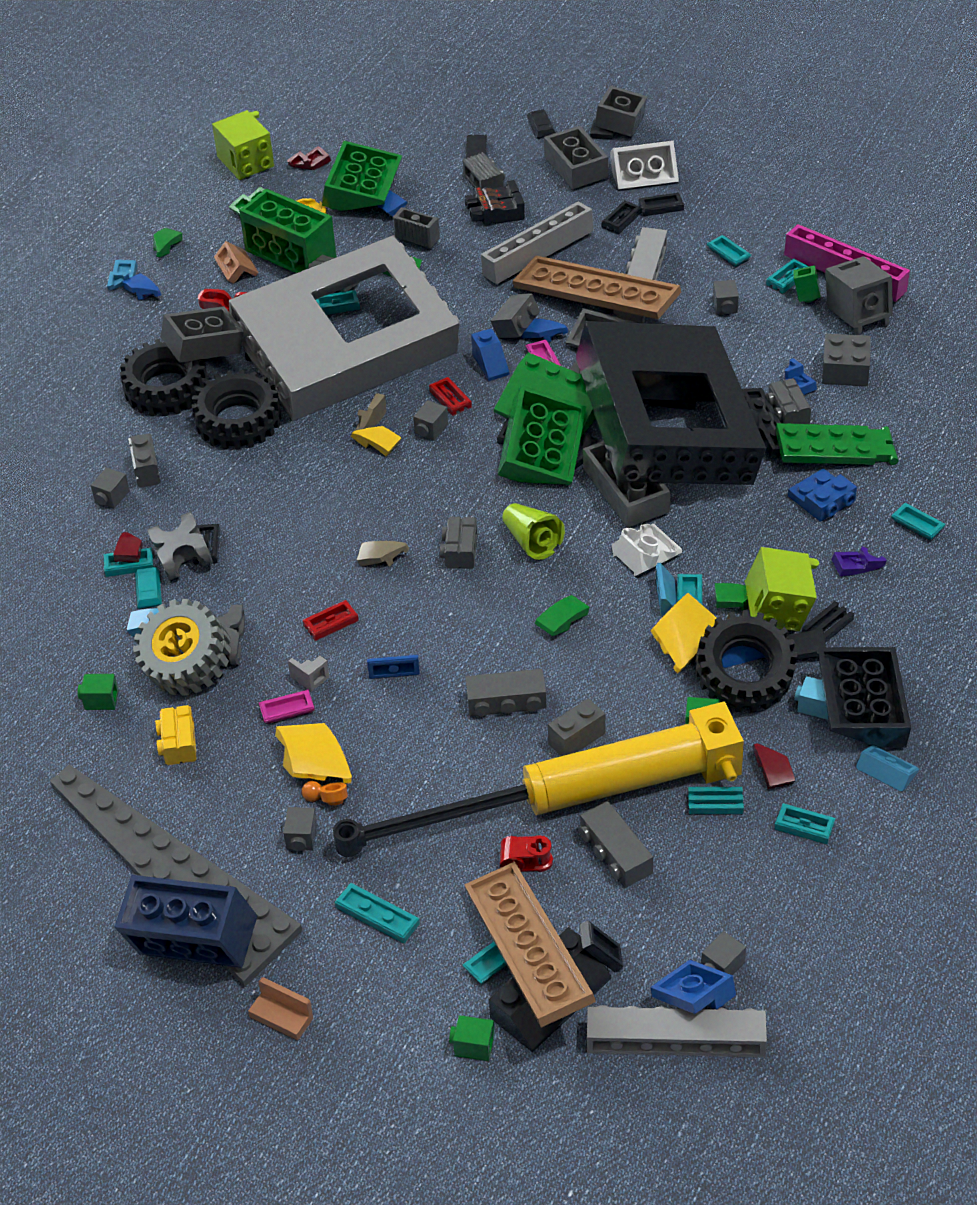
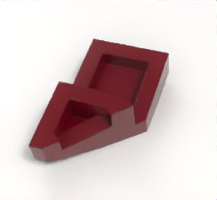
[287,146,331,170]
[113,532,143,562]
[752,743,795,789]

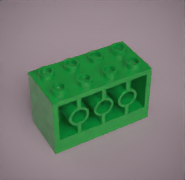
[239,188,337,273]

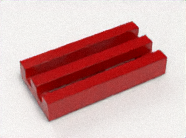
[429,377,472,416]
[303,600,359,641]

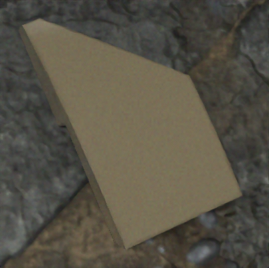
[354,393,386,431]
[357,541,409,567]

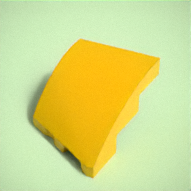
[651,593,717,673]
[275,723,352,783]

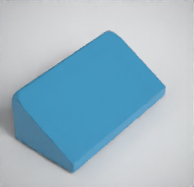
[656,563,677,616]
[856,745,919,791]

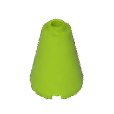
[502,503,565,560]

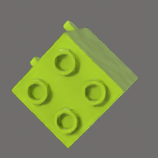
[212,110,274,180]
[745,547,819,632]

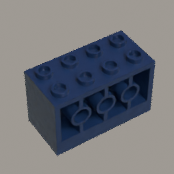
[114,875,258,968]

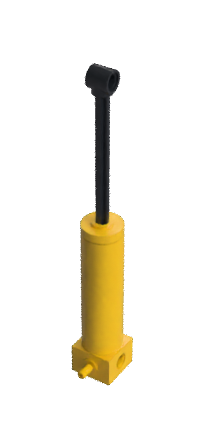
[333,702,744,857]

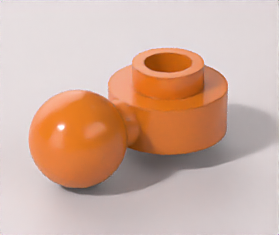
[302,781,348,806]

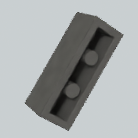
[465,669,547,716]
[579,801,653,888]

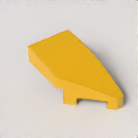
[351,426,401,457]

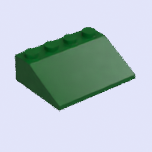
[322,141,402,211]
[494,352,596,436]
[497,385,586,485]

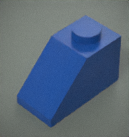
[471,328,509,381]

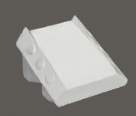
[612,524,682,576]

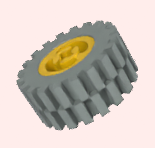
[133,599,231,696]

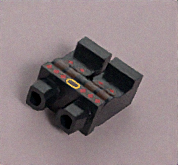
[465,180,525,226]

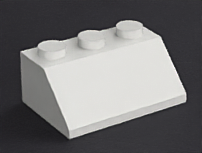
[610,141,679,190]

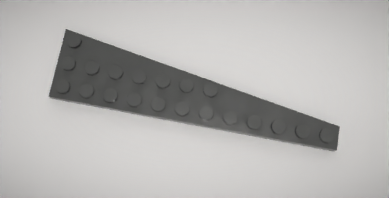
[50,764,302,987]

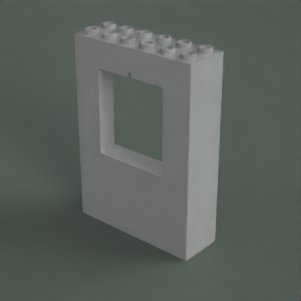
[229,235,460,421]

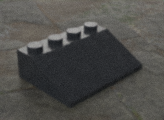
[817,647,911,748]

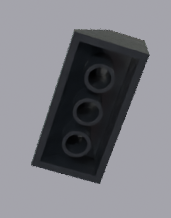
[489,927,611,1052]

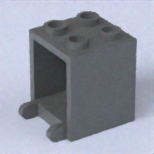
[825,256,893,335]

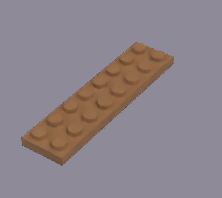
[513,256,681,319]
[464,862,596,1027]

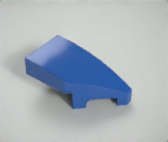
[122,273,161,300]
[521,318,568,342]
[785,358,817,395]

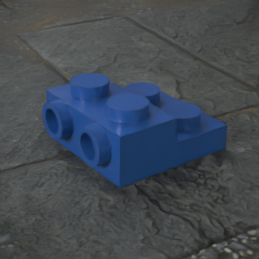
[788,468,857,522]
[650,960,736,1014]

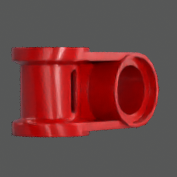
[500,835,553,872]

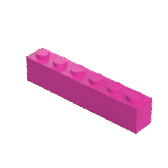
[784,224,910,302]

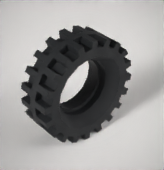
[120,339,208,417]
[192,370,282,450]
[695,610,797,713]

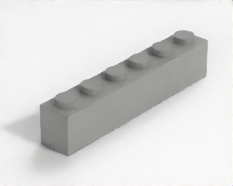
[481,201,594,284]
[613,227,667,323]
[587,1005,767,1057]

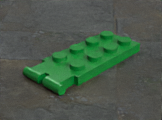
[775,423,899,465]

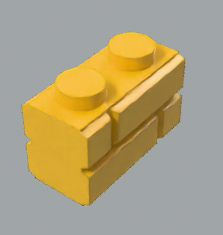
[155,705,197,765]

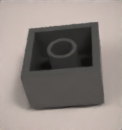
[595,85,648,137]
[822,334,871,386]

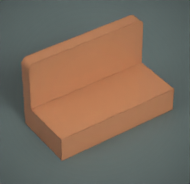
[214,241,259,283]
[248,977,314,1041]

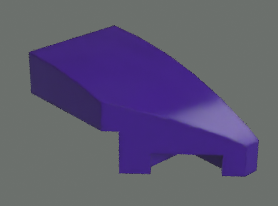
[831,546,887,576]

